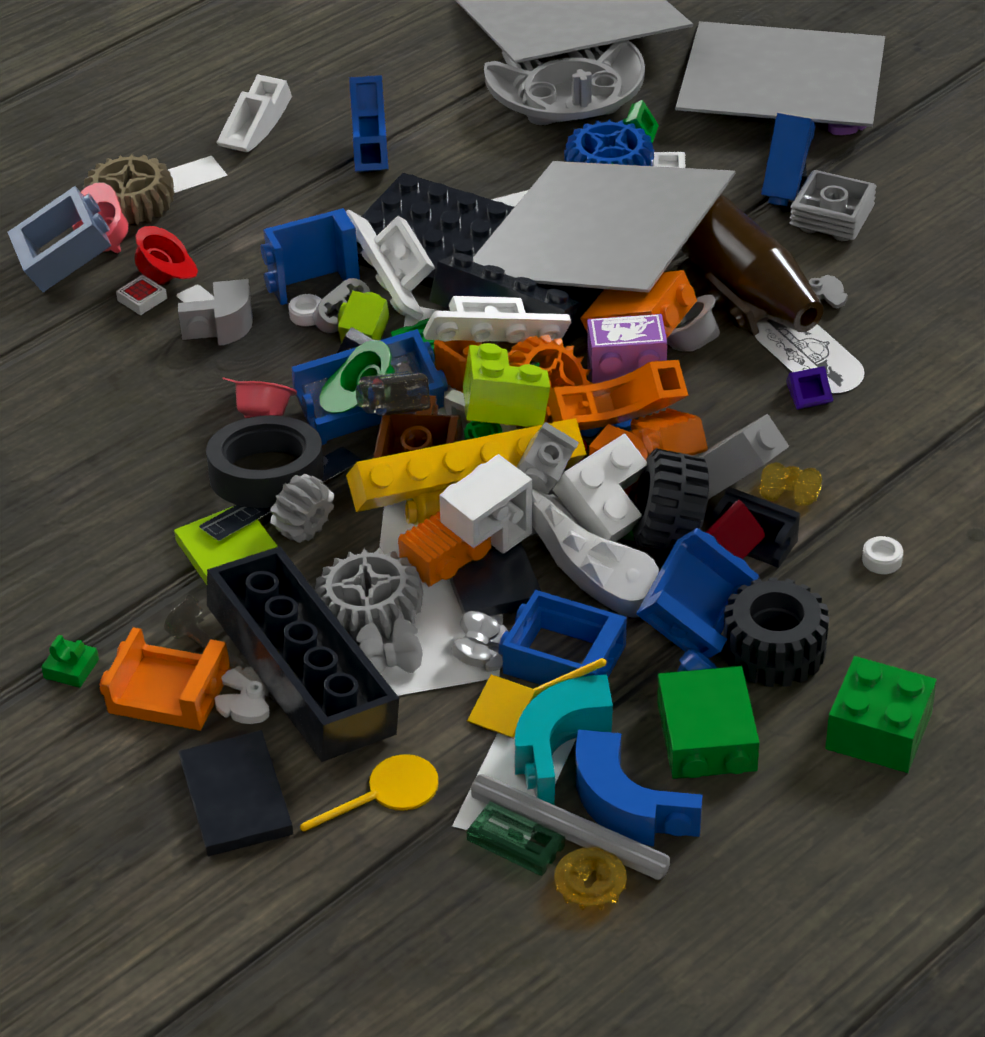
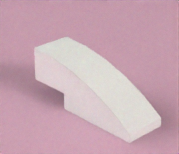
[217,74,292,152]

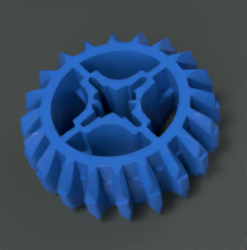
[564,119,654,166]

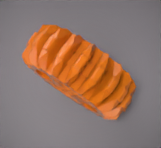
[508,334,594,423]

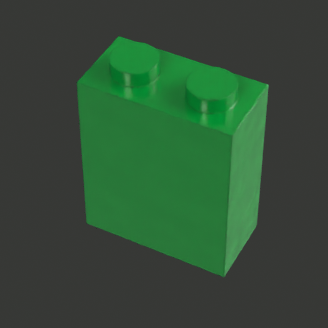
[657,666,760,779]

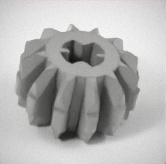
[270,474,334,543]

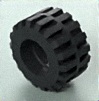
[632,448,709,552]
[723,578,829,687]

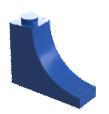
[761,113,816,207]

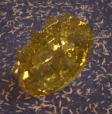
[554,848,627,911]

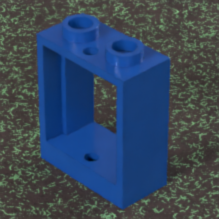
[498,590,627,685]

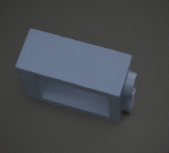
[7,186,111,292]

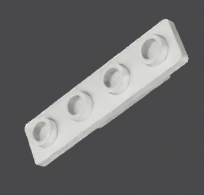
[346,210,435,320]
[423,296,571,343]

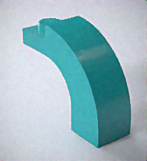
[514,674,613,805]

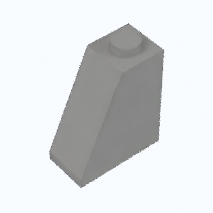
[699,414,789,499]

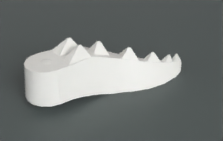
[532,489,660,618]

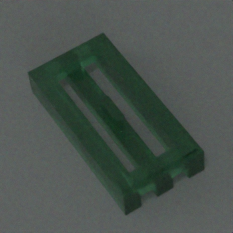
[466,801,565,876]

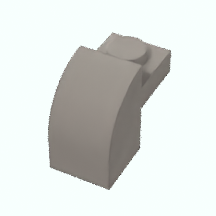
[178,279,253,345]

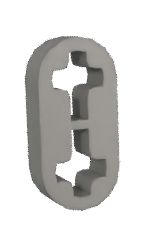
[313,278,370,333]

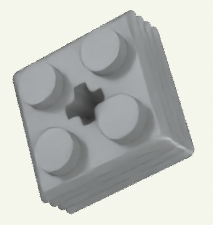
[790,170,877,241]

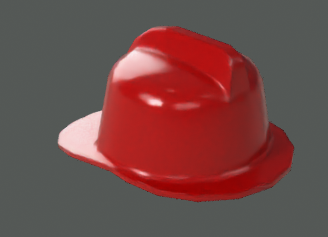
[134,226,198,285]

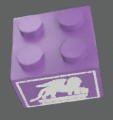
[587,314,667,384]

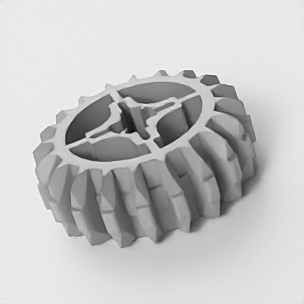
[315,547,423,644]

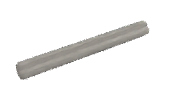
[470,774,670,880]

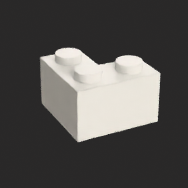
[553,433,648,542]
[440,454,532,554]

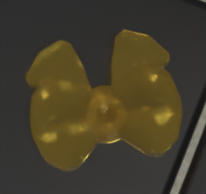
[759,462,822,506]

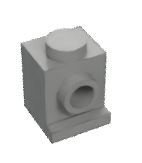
[517,422,579,495]

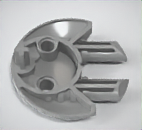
[484,40,645,125]

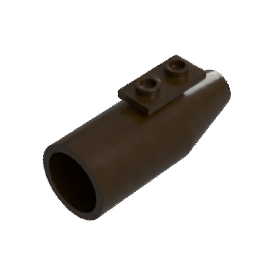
[680,195,823,336]

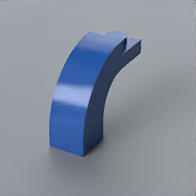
[349,75,389,173]
[576,730,703,846]

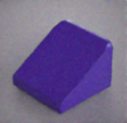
[786,366,833,410]

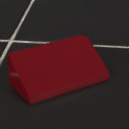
[706,500,765,559]

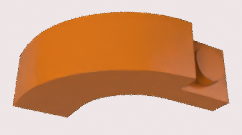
[548,360,689,430]

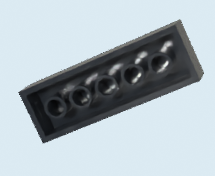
[207,546,400,762]

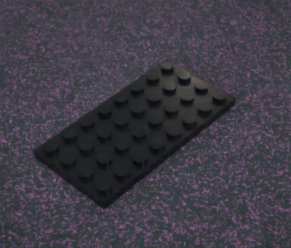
[357,173,604,336]

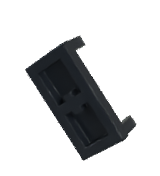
[711,487,800,568]

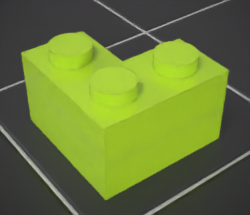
[463,343,550,427]

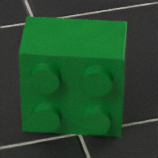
[825,656,937,773]

